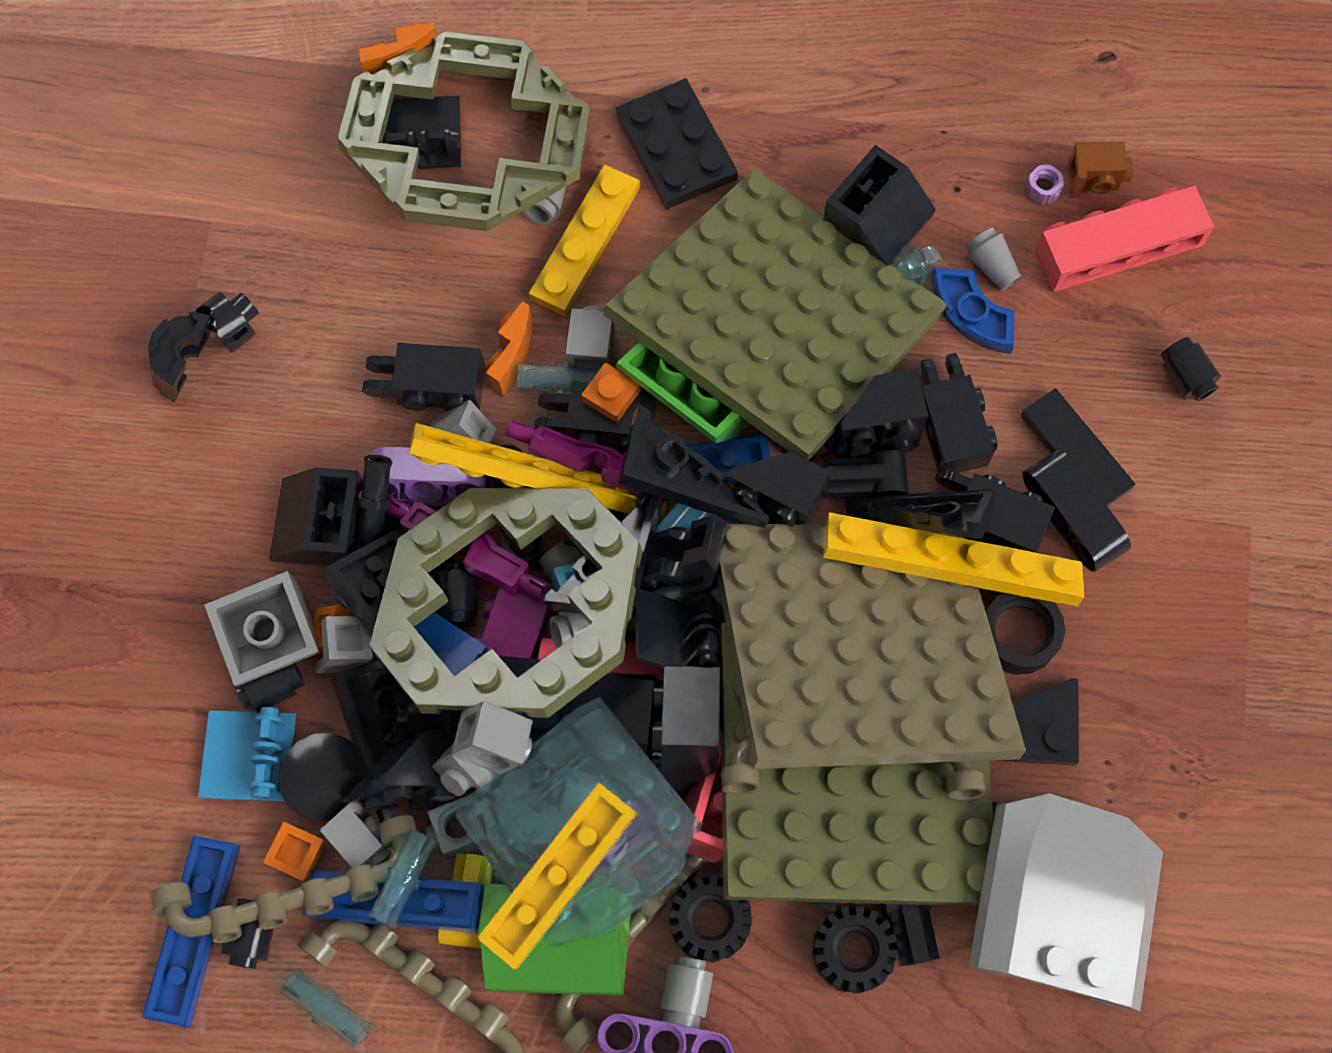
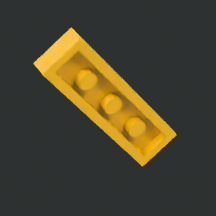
[529,164,640,317]
[477,782,638,970]

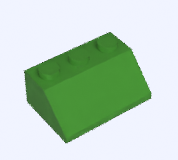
[616,342,749,443]
[479,884,631,996]

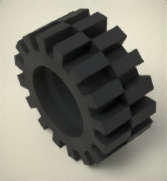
[669,875,752,962]
[812,906,898,994]

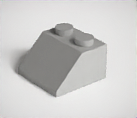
[204,571,320,687]

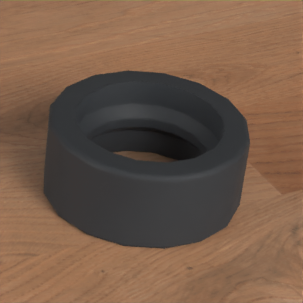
[985,592,1066,675]

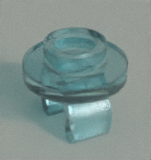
[897,245,942,285]

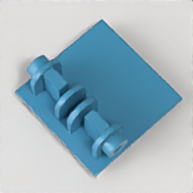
[198,707,297,802]

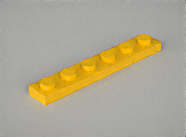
[409,423,666,523]
[823,512,1084,607]

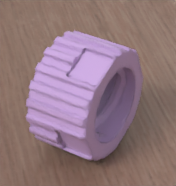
[1025,164,1064,205]

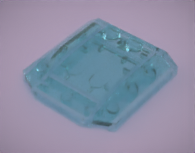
[455,697,702,947]

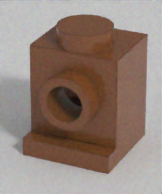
[1068,142,1133,198]

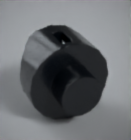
[195,291,259,353]

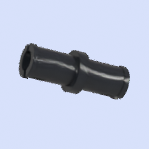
[356,455,392,545]

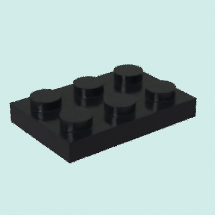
[615,78,738,210]

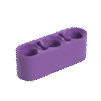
[369,447,488,506]
[598,1014,733,1053]

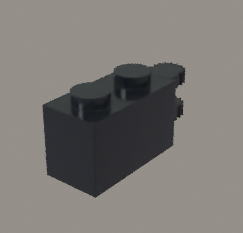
[362,343,485,411]
[920,353,998,473]
[534,381,657,453]
[929,469,1055,553]

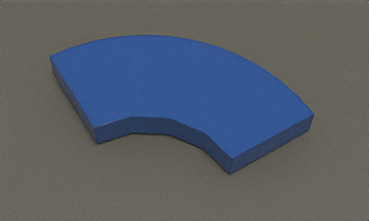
[932,267,1015,354]

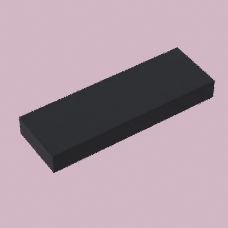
[1020,388,1136,506]

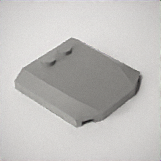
[969,793,1163,1012]

